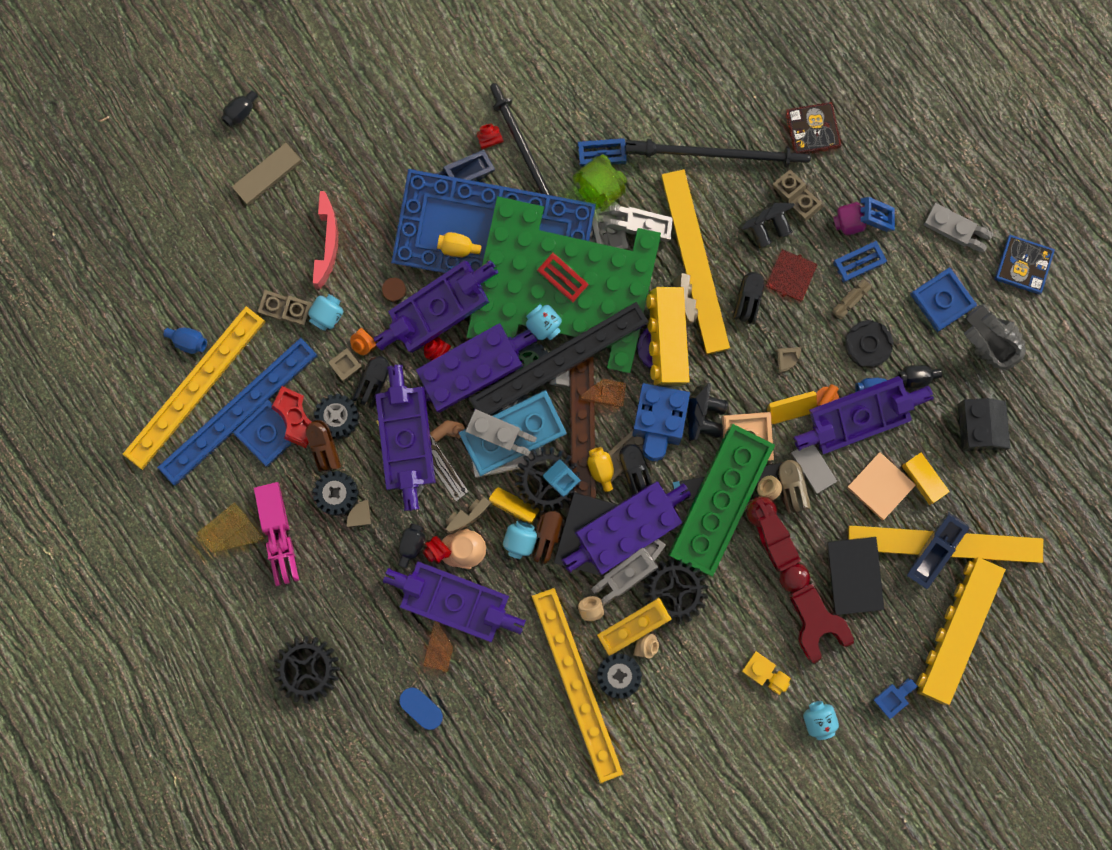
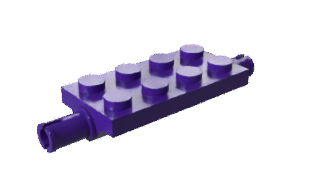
[373,260,498,353]
[416,323,538,413]
[375,365,436,511]
[793,376,934,454]
[562,481,691,575]
[383,562,526,643]

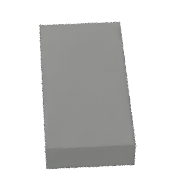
[790,445,837,494]

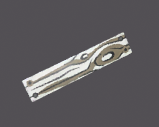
[430,435,468,501]

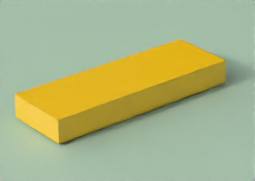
[597,598,672,656]

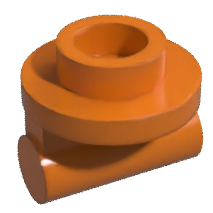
[350,328,377,355]
[816,384,839,406]

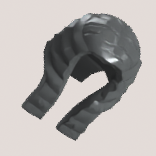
[964,304,1026,370]

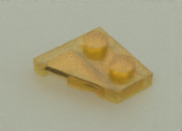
[196,502,265,553]

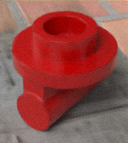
[476,124,503,150]
[424,338,451,361]
[423,536,451,564]

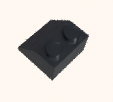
[957,398,1011,451]

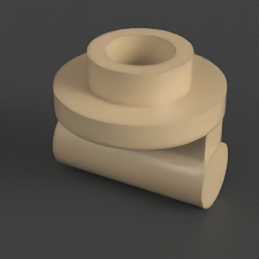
[633,633,659,658]

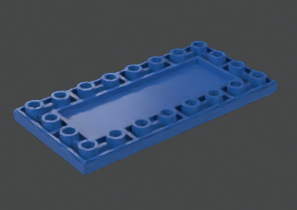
[391,169,596,273]

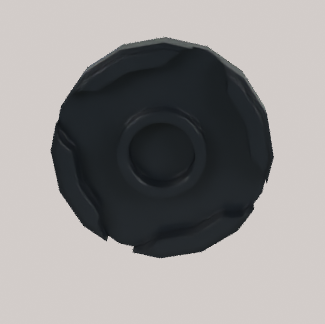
[845,320,894,368]

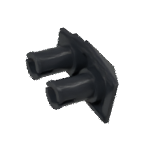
[738,203,795,248]
[688,383,728,441]

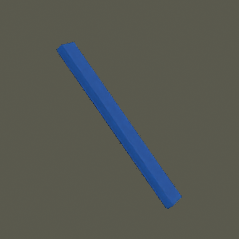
[157,338,318,486]

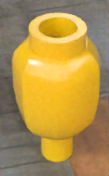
[437,232,481,258]
[587,447,614,492]

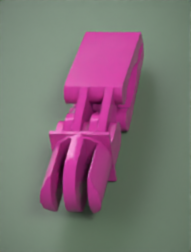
[254,482,300,586]

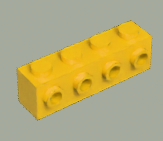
[646,287,690,386]

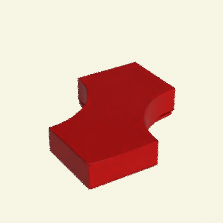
[271,386,312,448]

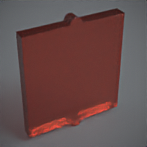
[766,249,818,302]

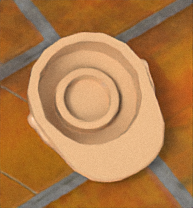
[442,528,486,569]

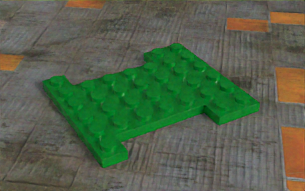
[467,196,661,373]

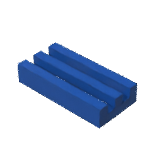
[578,138,627,167]
[861,197,895,232]
[833,241,887,283]

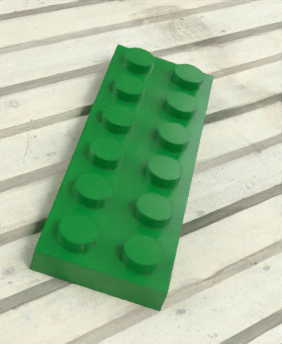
[668,424,775,577]

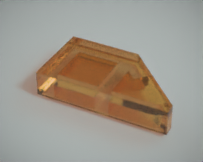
[579,379,626,408]
[423,621,453,672]

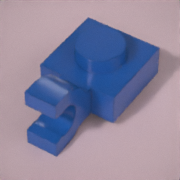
[873,678,918,719]

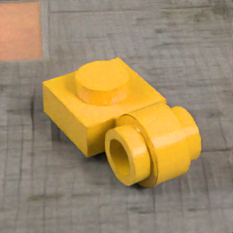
[741,651,791,695]

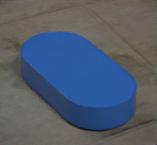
[400,688,443,730]

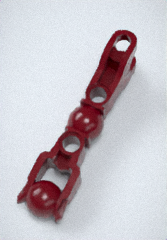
[746,496,854,664]

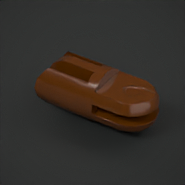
[306,420,341,472]
[533,511,563,564]

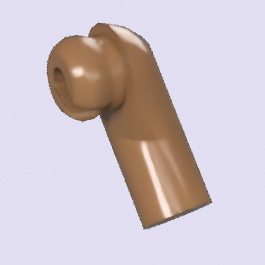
[430,420,465,443]

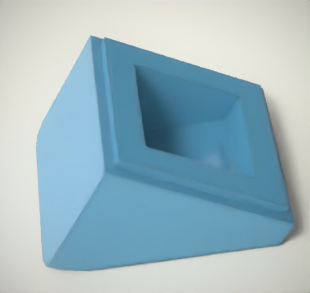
[543,459,581,497]

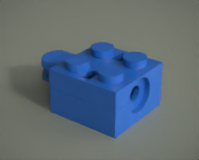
[632,383,690,461]

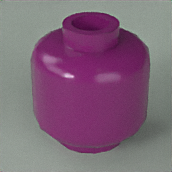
[833,202,867,236]

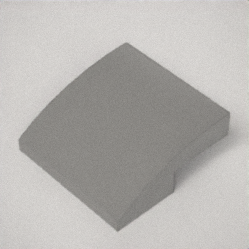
[589,204,631,250]

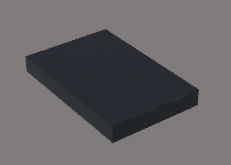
[554,492,619,576]
[827,536,884,615]

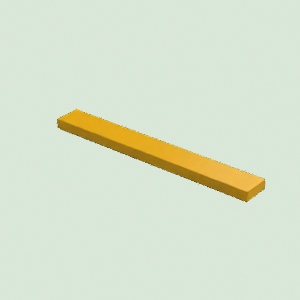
[661,169,730,355]
[123,306,265,470]
[848,526,1043,563]
[532,588,623,783]

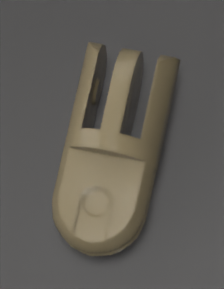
[779,460,811,514]

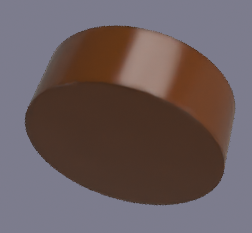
[382,278,406,303]

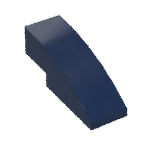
[436,150,495,182]
[907,512,969,589]

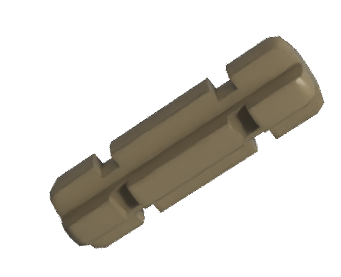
[832,279,871,319]

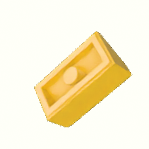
[766,391,817,424]
[902,452,950,505]
[489,487,539,525]

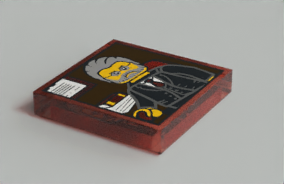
[785,102,842,154]

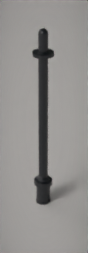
[490,83,552,196]
[625,139,811,168]

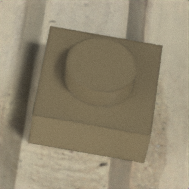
[328,348,362,383]

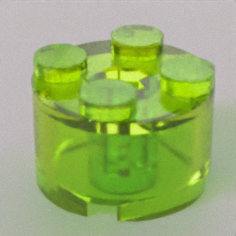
[573,154,627,212]

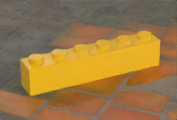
[916,557,1006,705]

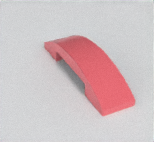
[313,191,338,289]

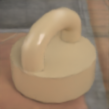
[757,475,782,501]
[578,596,604,621]

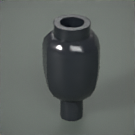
[221,90,258,128]
[897,365,942,388]
[398,523,425,569]

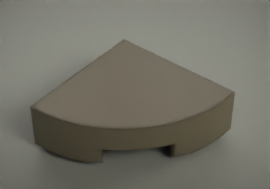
[776,347,801,374]
[347,500,372,528]

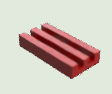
[537,253,589,303]

